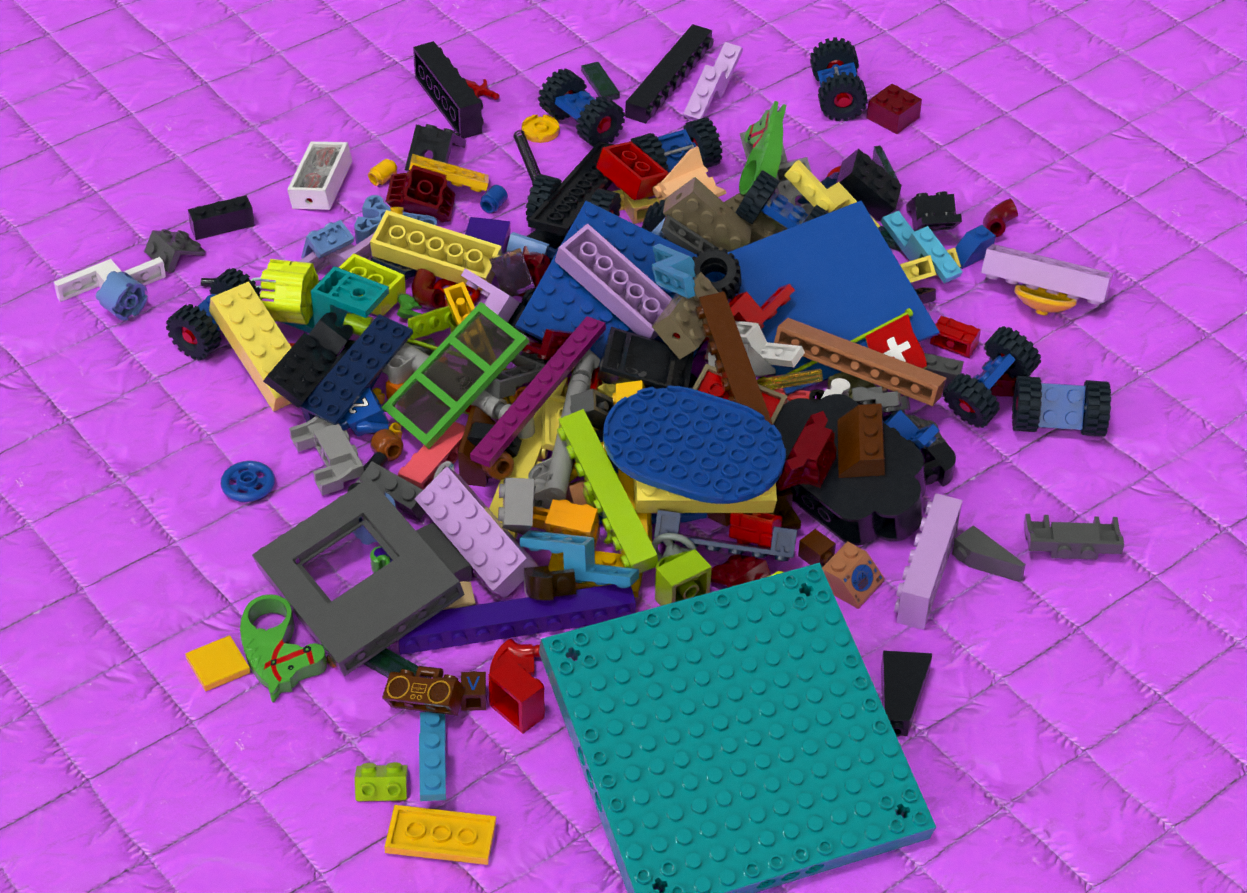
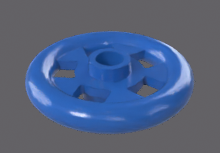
[220,461,275,502]

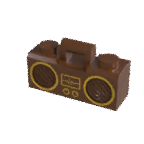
[382,666,466,716]

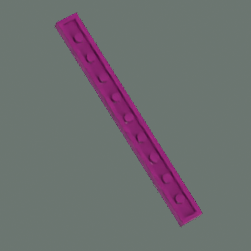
[470,316,606,468]

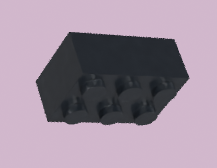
[836,148,902,221]

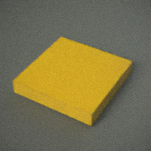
[185,635,250,692]

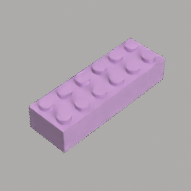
[555,224,672,339]
[981,244,1114,305]
[415,467,538,598]
[894,493,963,630]

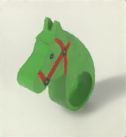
[739,101,786,196]
[240,595,327,702]

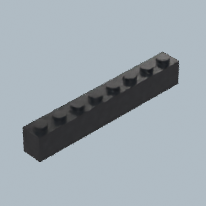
[625,24,714,124]

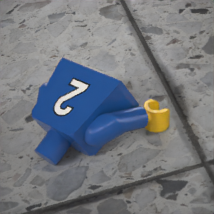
[338,386,402,438]

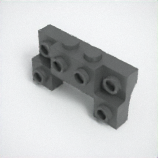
[852,386,910,414]
[1024,514,1124,560]

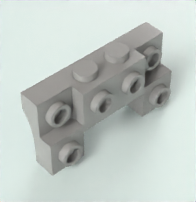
[289,416,364,496]

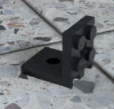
[405,124,466,171]

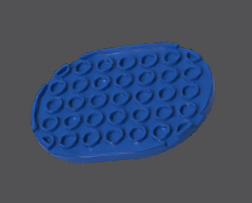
[603,386,786,504]

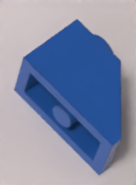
[955,225,996,269]

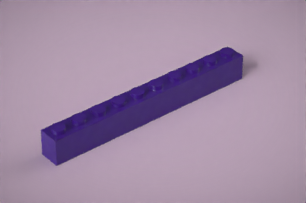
[397,584,636,655]

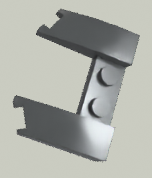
[462,350,551,399]

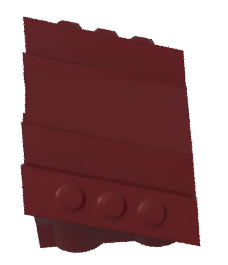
[386,165,456,222]
[776,411,837,491]

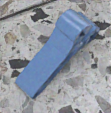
[354,195,437,244]

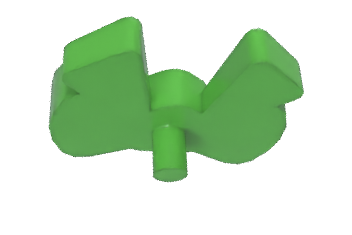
[397,294,421,319]

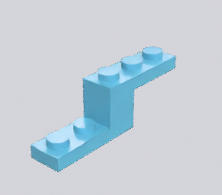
[881,211,963,284]

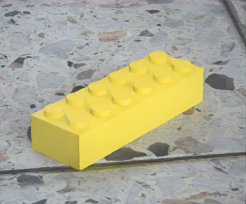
[370,210,502,291]
[209,282,292,412]
[633,479,777,513]

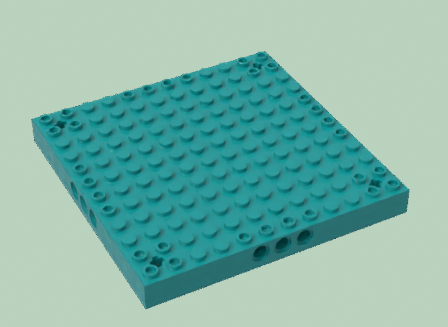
[539,563,936,893]

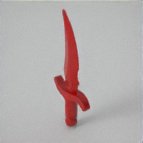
[465,79,500,100]

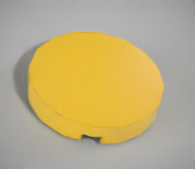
[521,115,560,143]

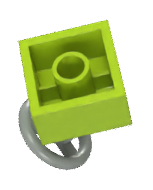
[652,533,712,606]

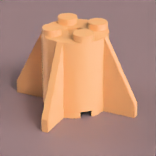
[653,146,727,203]

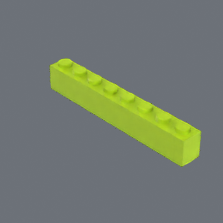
[557,409,658,574]

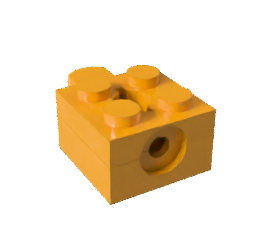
[532,499,600,549]

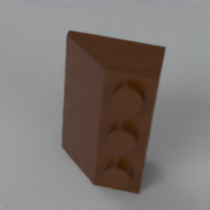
[837,403,885,478]
[458,405,496,487]

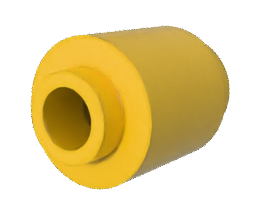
[368,159,397,186]

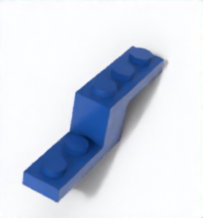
[883,410,940,450]

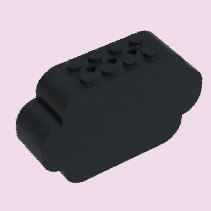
[774,394,926,546]

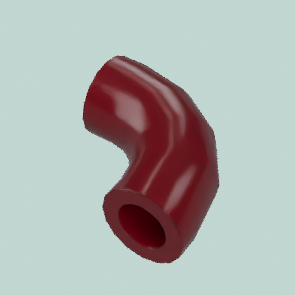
[983,198,1018,238]
[412,269,445,310]

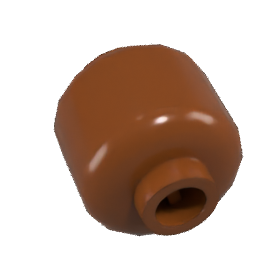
[371,429,403,462]
[481,451,514,480]

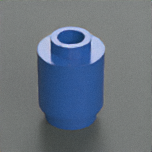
[480,185,508,213]

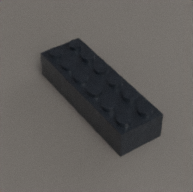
[413,41,484,139]

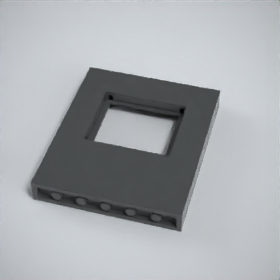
[252,478,465,676]

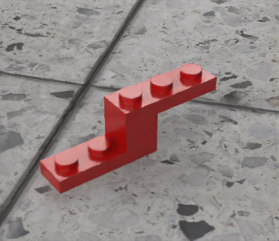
[703,284,795,342]

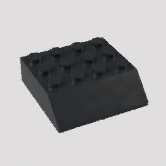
[597,327,694,389]

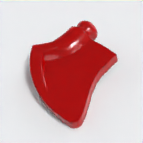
[489,639,540,675]

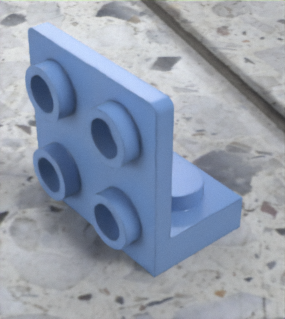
[301,220,354,259]

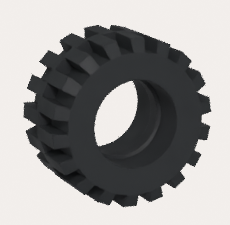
[692,247,741,300]

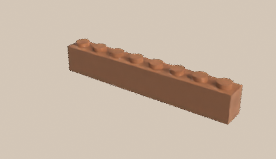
[774,318,947,406]

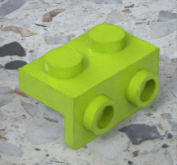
[355,762,408,801]

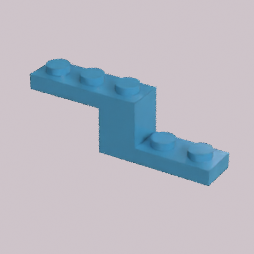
[651,244,696,299]
[520,530,639,588]
[419,712,446,801]

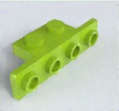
[408,306,455,339]

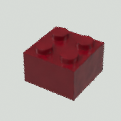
[867,84,922,134]

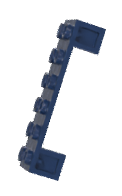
[300,314,413,425]
[654,510,797,561]

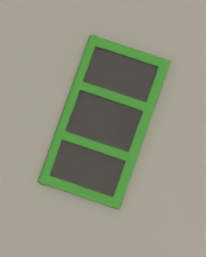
[381,302,530,449]

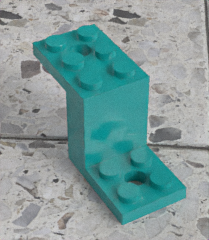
[282,266,389,333]

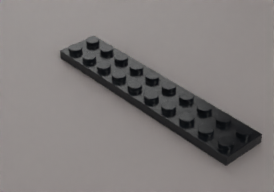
[528,141,614,236]

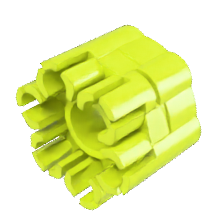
[260,259,319,325]

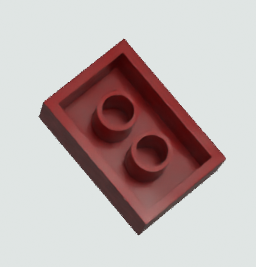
[596,141,669,200]

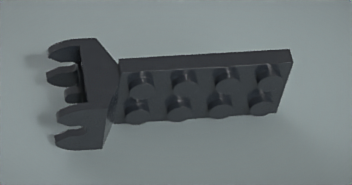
[263,312,353,408]

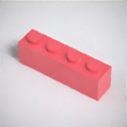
[398,422,466,490]

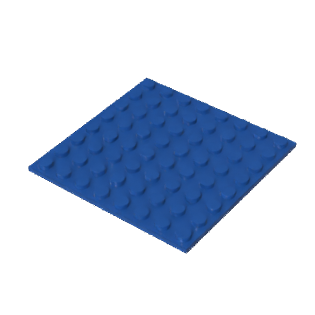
[515,201,722,367]
[718,201,940,396]

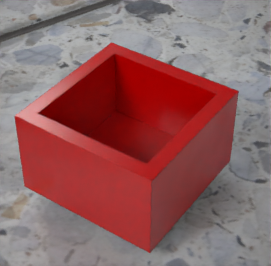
[488,658,545,734]

